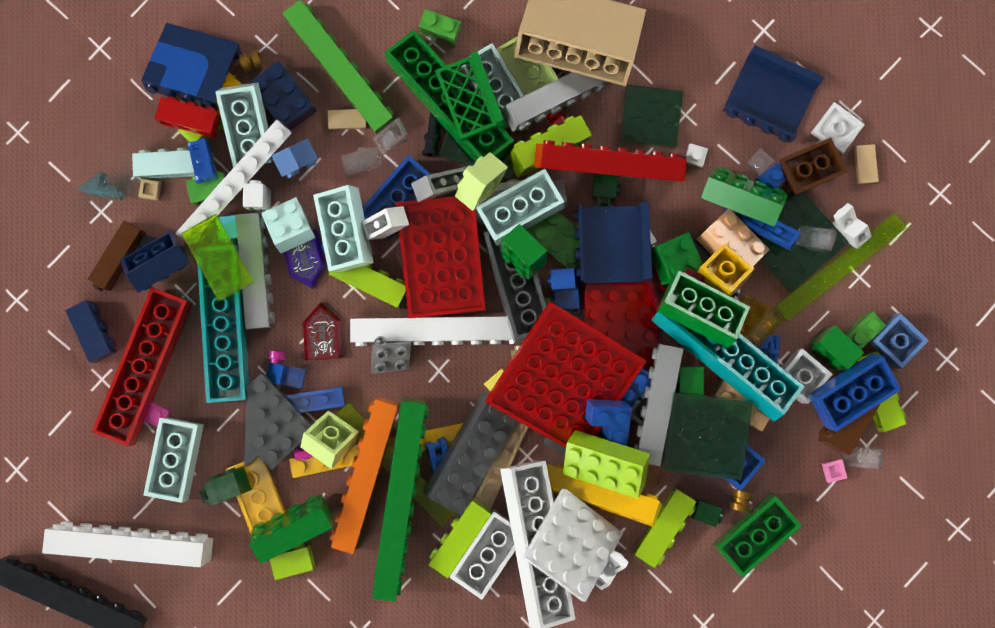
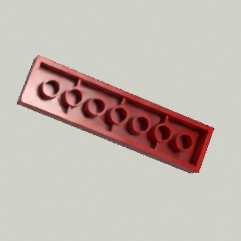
[91,287,193,446]

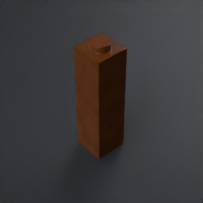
[87,220,146,291]

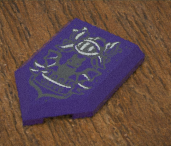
[283,230,327,289]

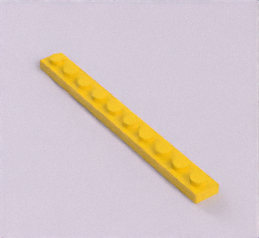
[289,423,464,478]

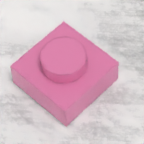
[822,459,847,483]

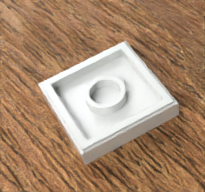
[811,102,865,155]

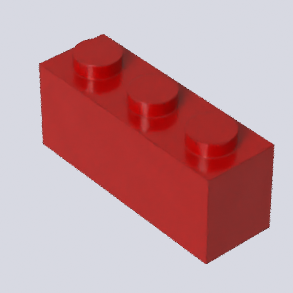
[154,96,221,139]

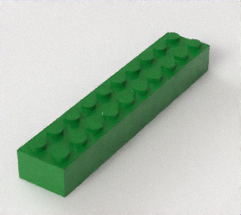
[372,397,429,602]

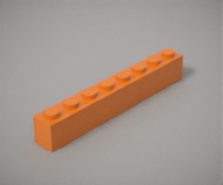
[330,396,400,554]

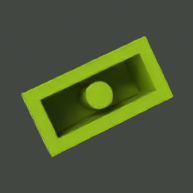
[270,543,316,580]

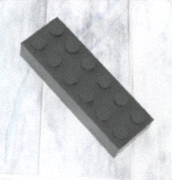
[484,231,546,346]
[423,392,517,516]

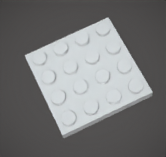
[523,489,623,602]

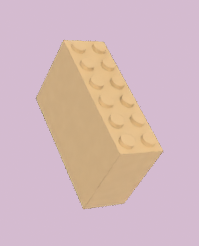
[514,0,646,86]

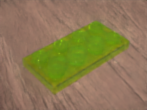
[181,214,254,301]

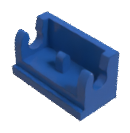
[187,138,218,184]

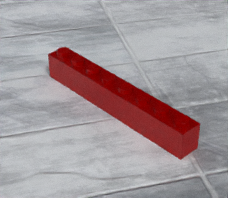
[534,140,687,182]

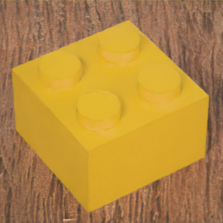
[697,243,755,297]

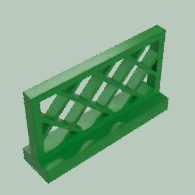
[435,51,506,141]

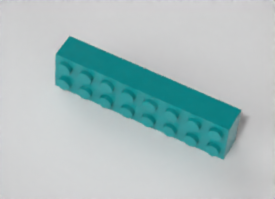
[197,245,250,403]
[651,312,804,422]

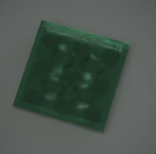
[619,84,683,148]

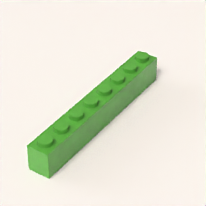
[282,0,395,135]

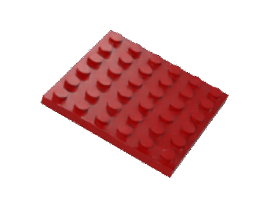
[485,301,647,448]

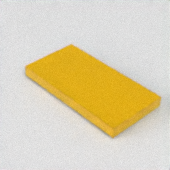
[226,456,285,533]

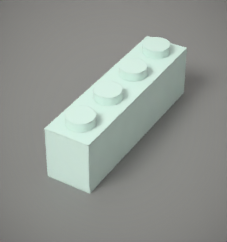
[132,148,214,180]

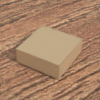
[138,178,162,201]

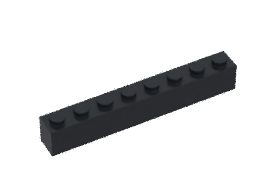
[0,555,148,628]

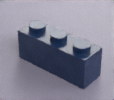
[65,300,117,363]

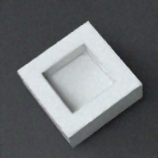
[685,143,708,168]

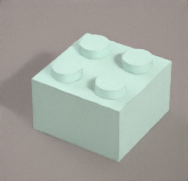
[261,197,316,253]

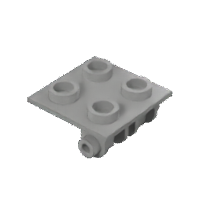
[371,336,411,374]

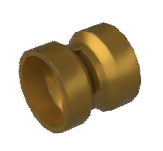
[239,50,264,73]
[729,489,753,513]

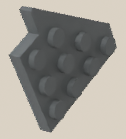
[244,373,312,470]

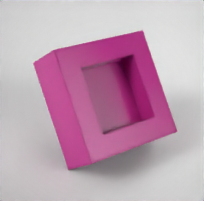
[144,403,171,427]
[294,443,314,460]

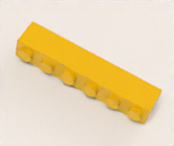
[547,463,662,527]

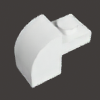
[832,203,872,249]
[595,550,629,590]

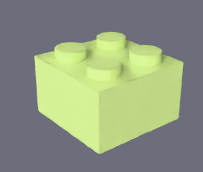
[455,153,508,211]
[301,410,359,469]

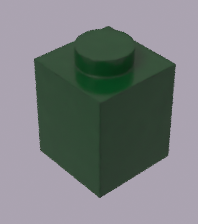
[691,499,723,527]

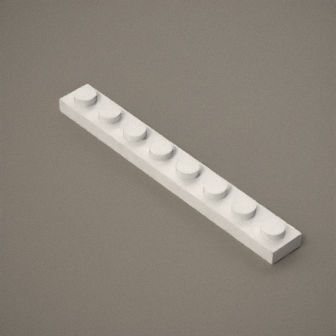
[175,119,292,246]

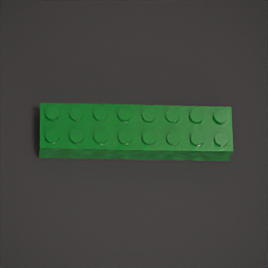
[385,30,514,162]

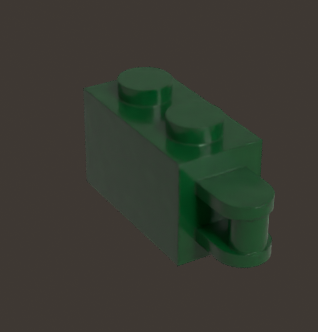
[591,173,621,207]
[199,467,252,506]

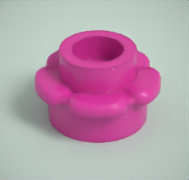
[267,351,286,364]

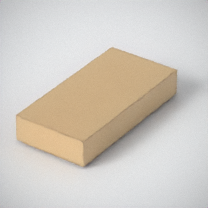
[328,109,367,130]
[854,144,879,184]

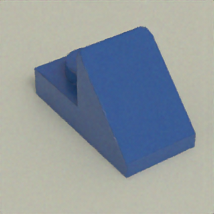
[266,362,307,389]

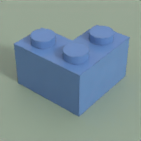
[271,138,319,178]

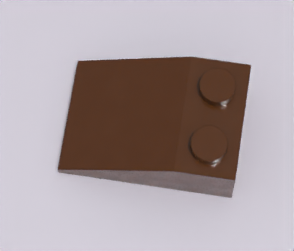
[779,137,847,195]
[818,404,880,455]

